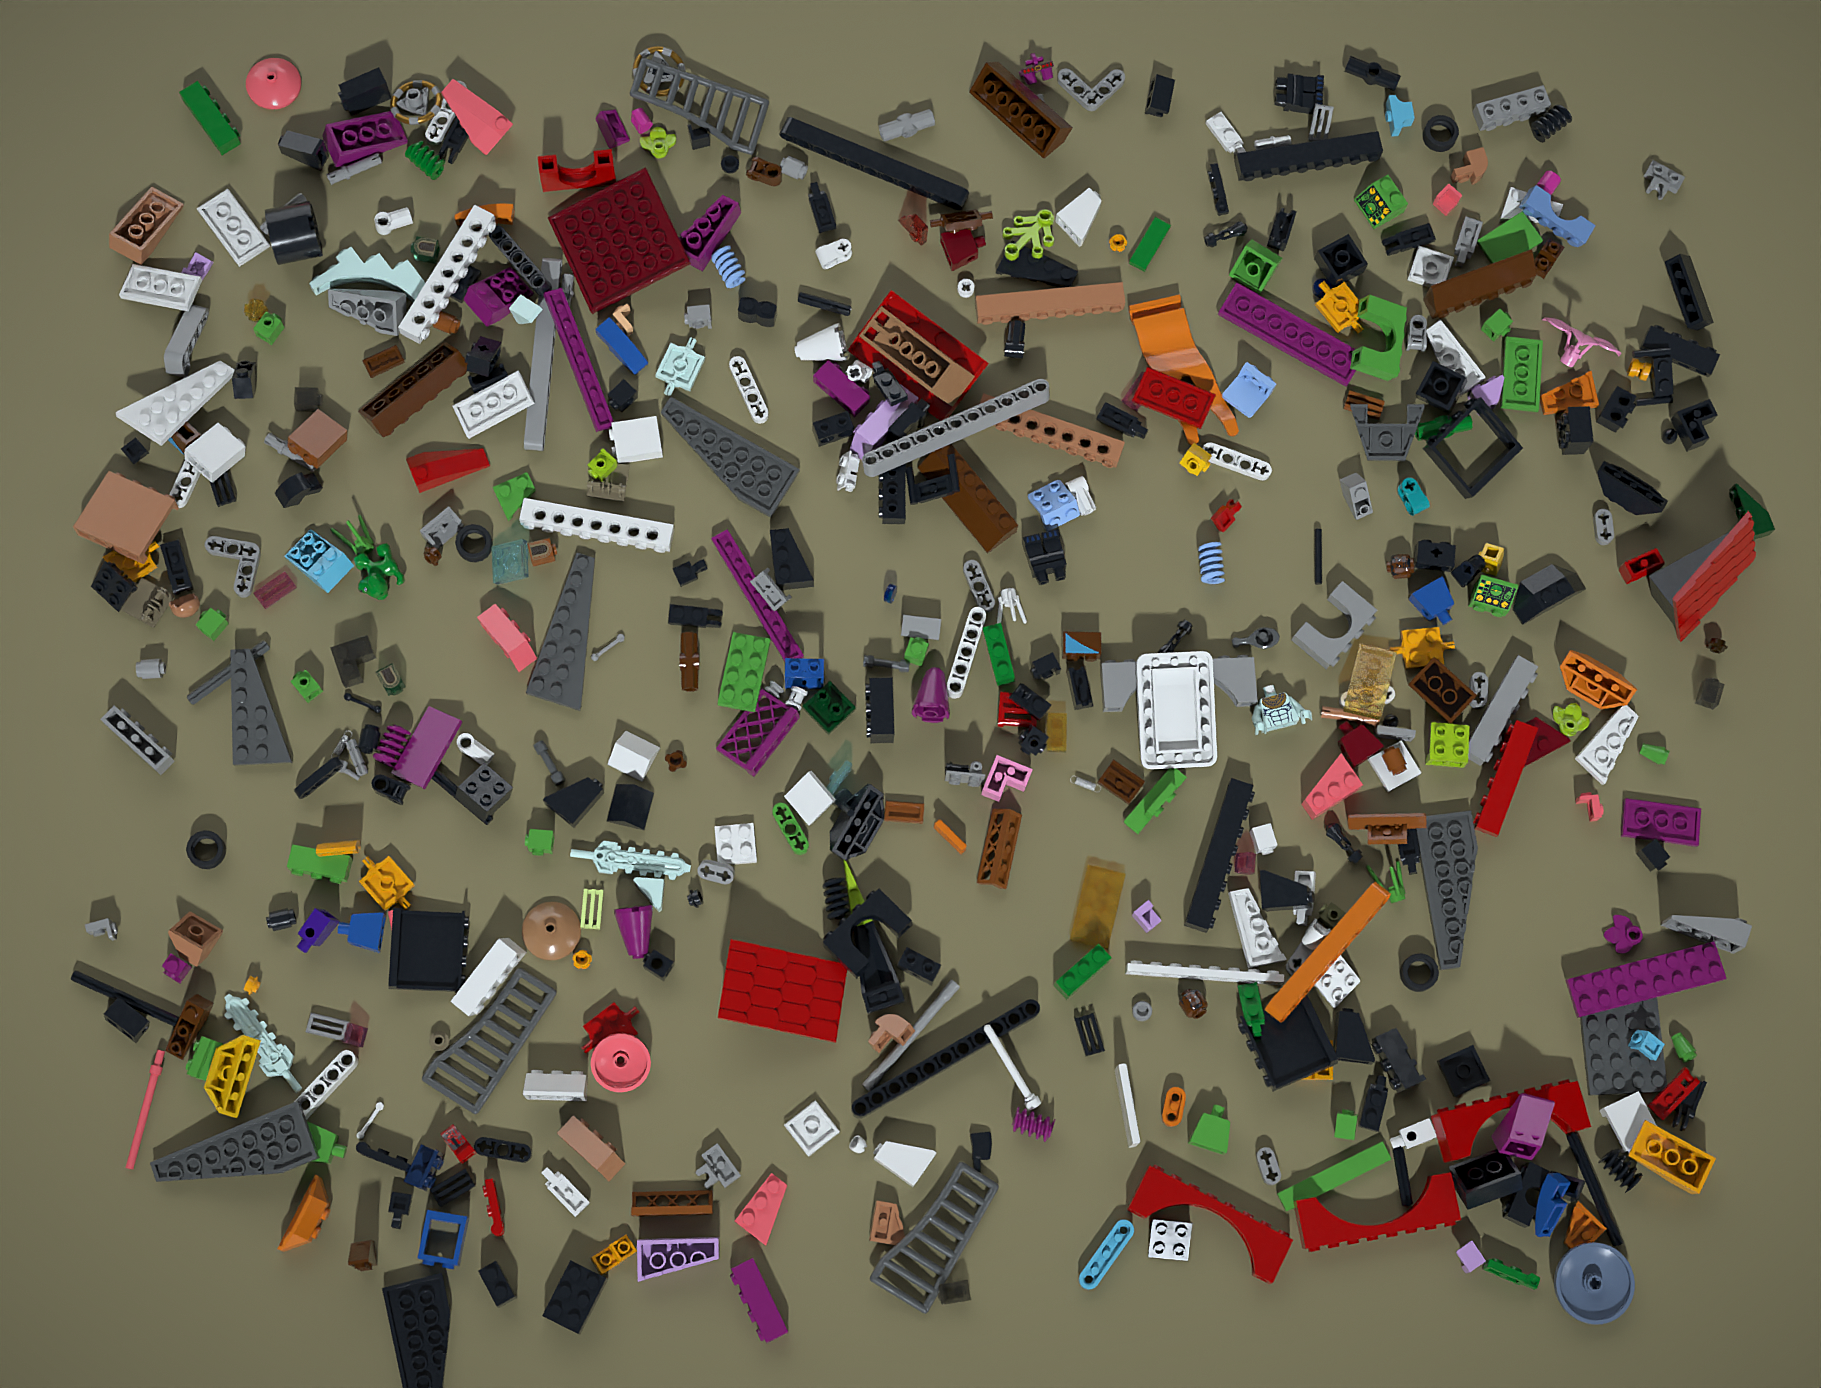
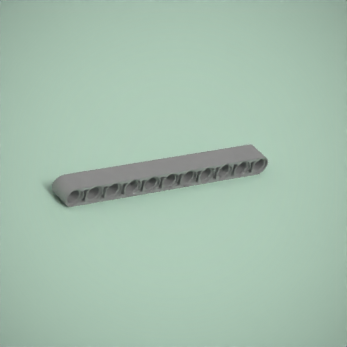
[524,258,562,451]
[862,379,1050,477]

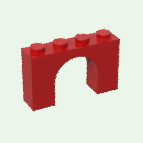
[538,149,616,192]

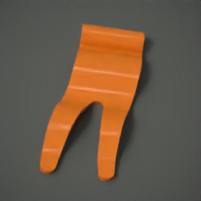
[1129,294,1239,445]

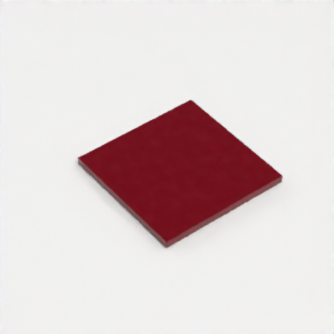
[548,167,691,314]

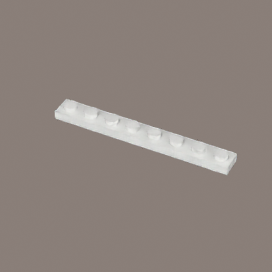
[1125,960,1284,986]

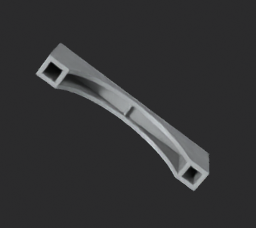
[1100,655,1258,712]

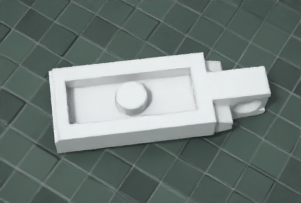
[1206,112,1246,156]
[1293,871,1316,926]
[541,1167,590,1217]

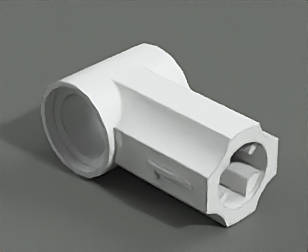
[374,207,413,235]
[846,360,873,384]
[1065,476,1096,516]
[457,733,495,765]

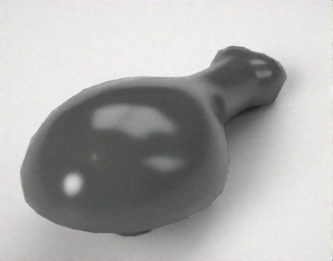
[1232,627,1280,649]

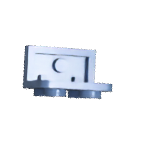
[1222,362,1276,418]
[1028,480,1080,531]

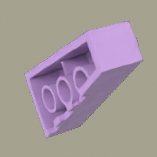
[849,385,918,460]
[637,1237,720,1282]

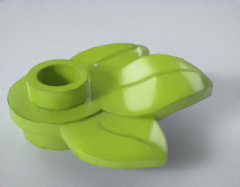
[640,126,676,158]
[1552,703,1590,737]

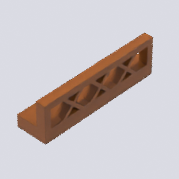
[977,809,1022,889]
[631,1190,713,1217]

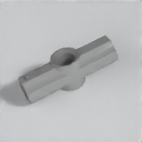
[878,109,935,142]

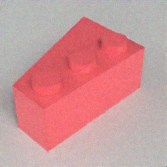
[477,604,537,672]
[1301,753,1363,820]

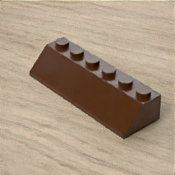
[969,62,1073,158]
[1424,249,1536,319]
[358,342,467,438]
[917,444,1018,554]

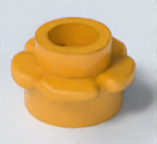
[1109,234,1127,252]
[572,950,592,969]
[244,976,261,995]

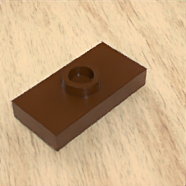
[362,345,405,378]

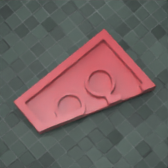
[735,1173,787,1246]

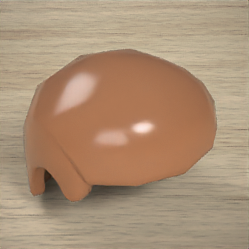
[169,593,200,618]

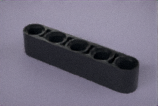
[489,226,552,296]

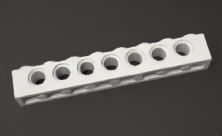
[398,205,496,344]
[519,498,674,553]

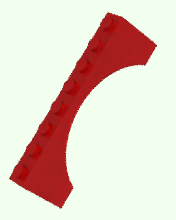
[1431,1079,1591,1163]
[1127,1164,1293,1284]
[1293,1172,1461,1252]

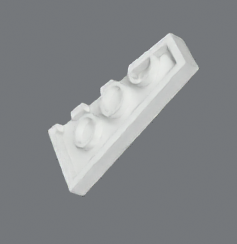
[1426,320,1486,398]

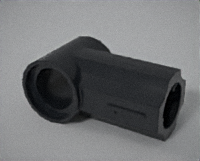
[1004,320,1025,359]

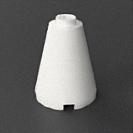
[794,323,848,361]

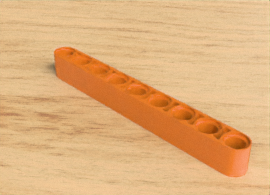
[1265,882,1391,1023]

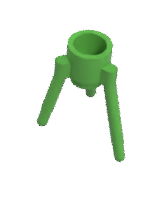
[331,515,374,555]
[1366,861,1406,903]

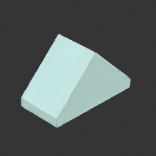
[509,295,543,324]
[633,877,665,912]

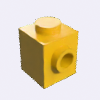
[1179,443,1212,476]
[1478,543,1504,576]

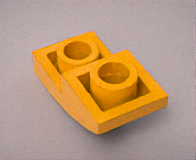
[591,1234,637,1276]

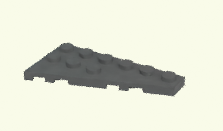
[230,649,293,766]

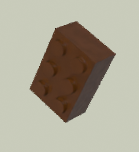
[1408,657,1477,724]

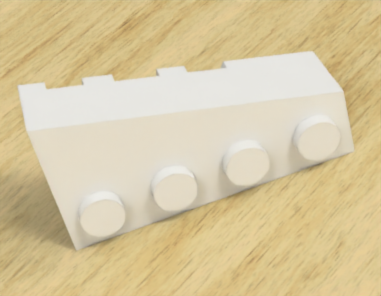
[451,938,527,1016]

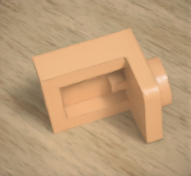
[613,304,633,337]

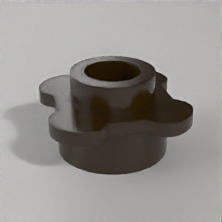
[1706,638,1728,654]

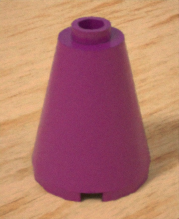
[912,667,950,723]
[614,905,653,959]

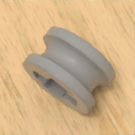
[765,681,784,699]

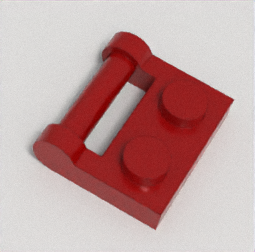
[997,692,1037,727]

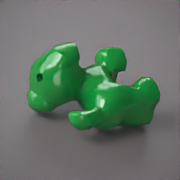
[354,543,405,600]

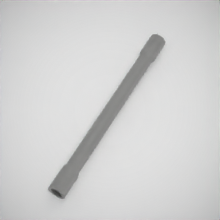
[862,980,960,1092]

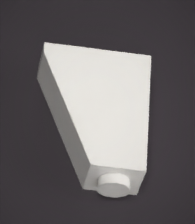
[1055,188,1102,247]
[873,1141,936,1187]

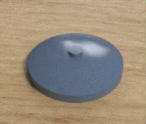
[1554,1242,1635,1324]

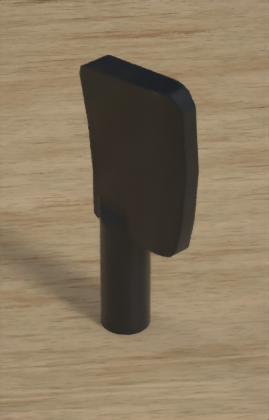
[832,788,855,817]
[970,1132,992,1179]

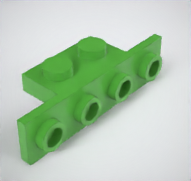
[1124,768,1187,835]

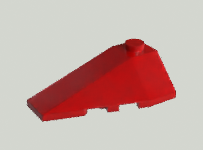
[406,448,490,493]

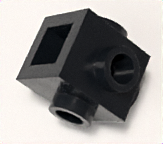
[1018,724,1049,756]

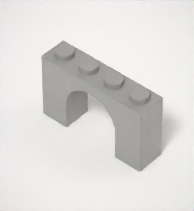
[1292,581,1377,669]

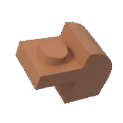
[1450,147,1488,185]
[868,1014,915,1053]

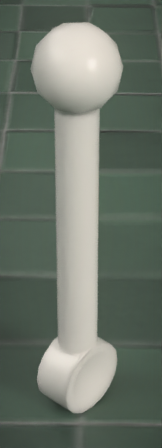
[356,1102,384,1139]

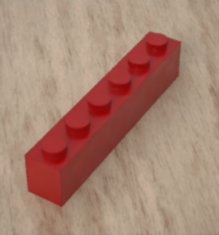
[1473,720,1538,837]

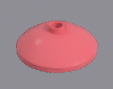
[246,58,301,109]
[591,1033,651,1092]

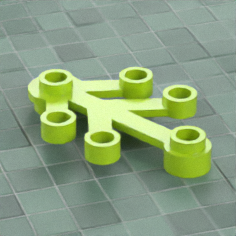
[1002,209,1054,261]

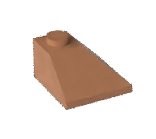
[168,911,223,967]

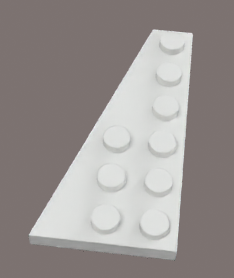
[116,361,234,446]

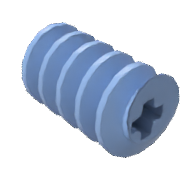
[712,245,746,288]
[1198,542,1225,584]

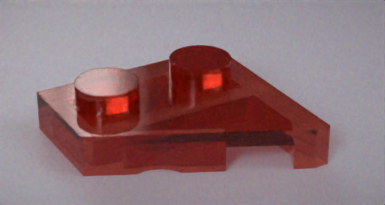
[898,214,928,246]

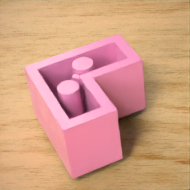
[981,755,1033,802]

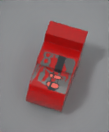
[440,1124,476,1164]

